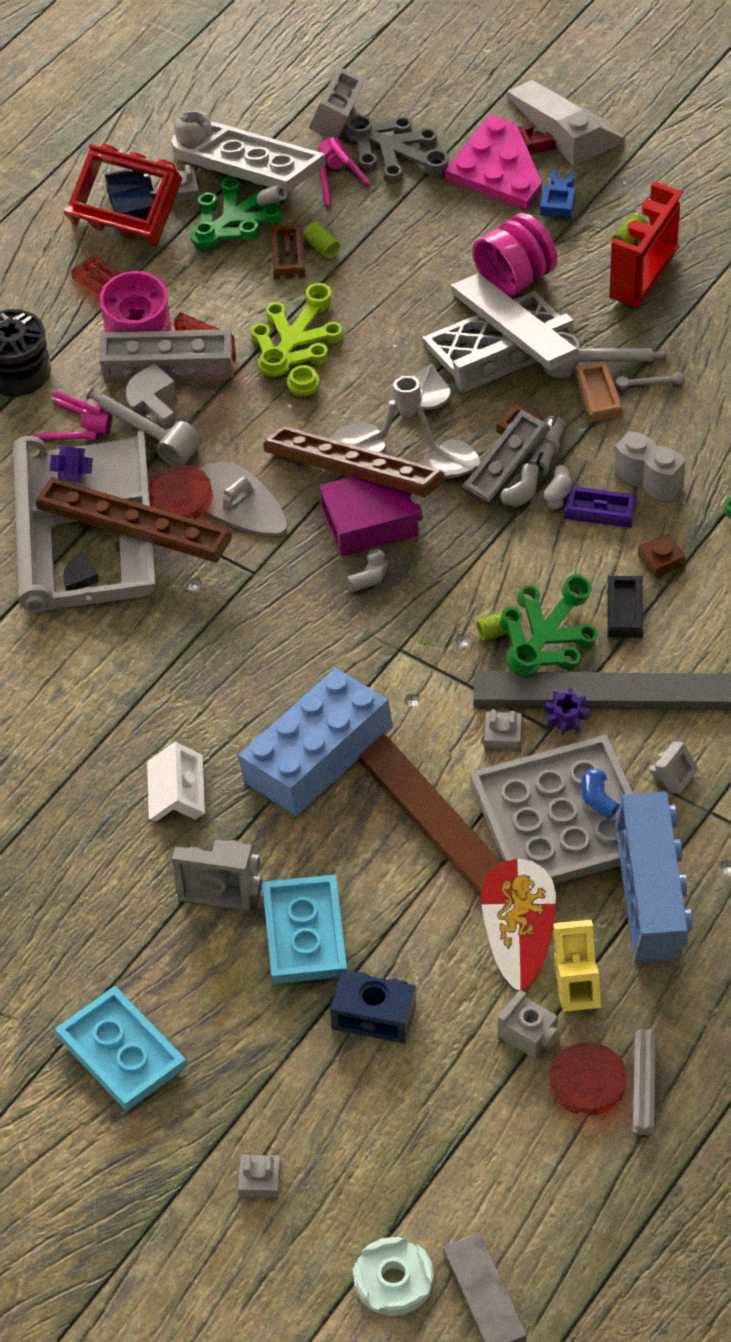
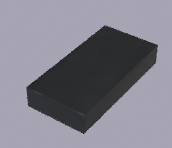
[607,576,643,638]

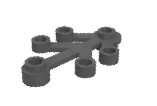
[345,115,449,184]

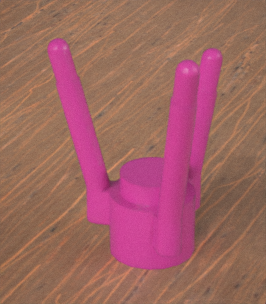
[318,136,370,207]
[30,390,113,441]

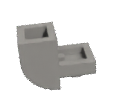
[126,363,177,430]

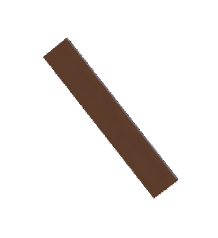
[263,426,445,497]
[35,477,232,563]
[358,733,502,897]

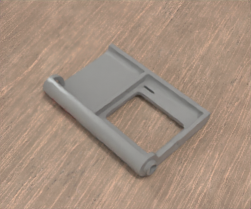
[13,430,155,613]

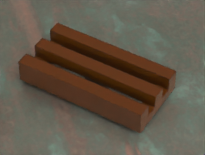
[270,225,305,280]

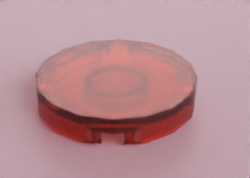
[148,465,213,520]
[549,1042,627,1116]

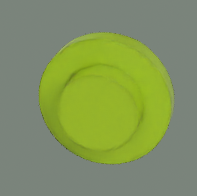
[287,365,320,396]

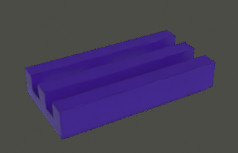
[564,486,637,528]

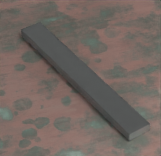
[473,671,731,709]

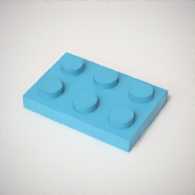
[262,875,347,984]
[55,986,187,1112]

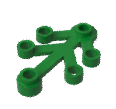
[189,177,289,251]
[499,575,598,676]

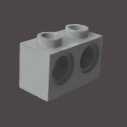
[309,67,365,139]

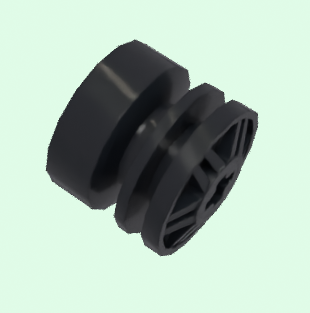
[0,309,51,397]

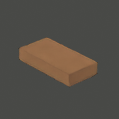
[574,362,623,422]

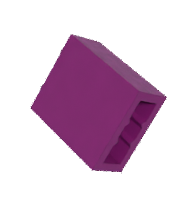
[319,477,423,556]

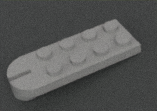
[172,111,326,192]

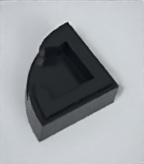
[63,551,99,591]

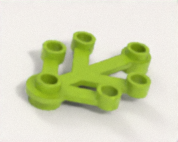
[251,283,343,377]

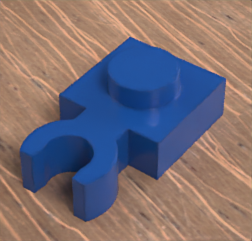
[540,170,576,219]

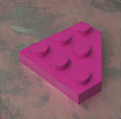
[445,114,542,210]

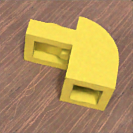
[553,920,601,1012]

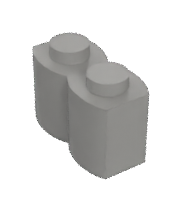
[614,431,685,502]

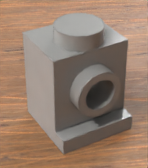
[498,990,560,1059]

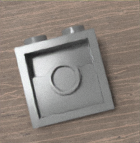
[172,840,263,911]

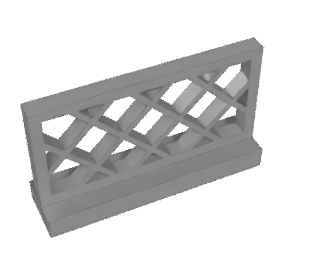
[423,291,574,393]

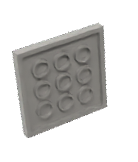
[470,735,633,884]

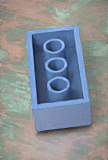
[238,667,393,816]
[615,792,692,963]

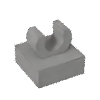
[174,165,199,203]
[484,710,522,750]
[649,742,699,794]
[238,1155,281,1198]

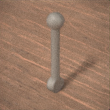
[616,372,685,390]

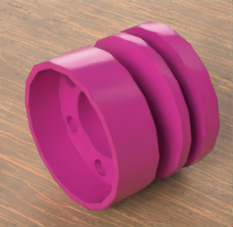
[472,213,558,298]
[100,271,171,332]

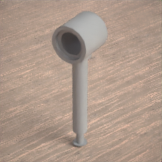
[543,332,668,379]
[85,388,202,468]

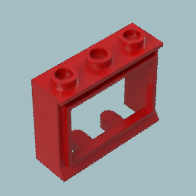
[64,144,182,247]
[609,181,683,308]

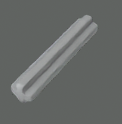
[633,1029,656,1136]

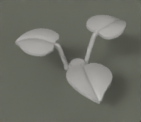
[329,364,480,478]

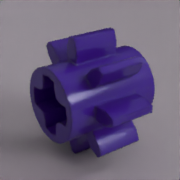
[50,447,93,482]
[544,688,589,735]

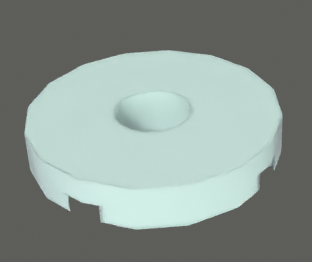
[353,1237,434,1316]

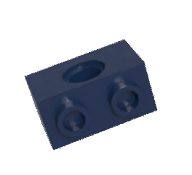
[330,971,416,1044]

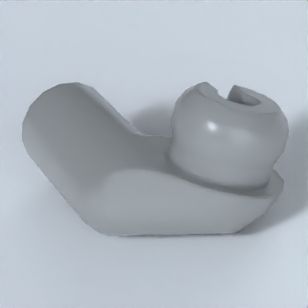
[256,184,287,208]
[500,464,539,507]
[544,465,572,510]
[347,549,388,593]

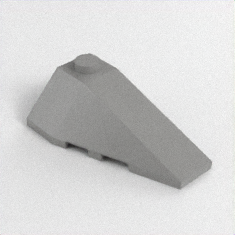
[507,80,625,166]

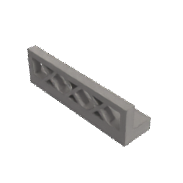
[99,329,234,380]

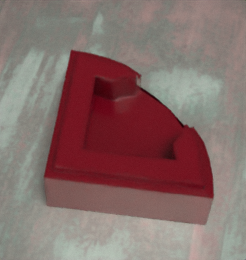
[518,126,556,154]

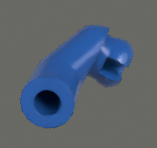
[581,769,620,819]

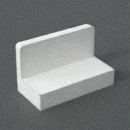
[147,742,205,822]

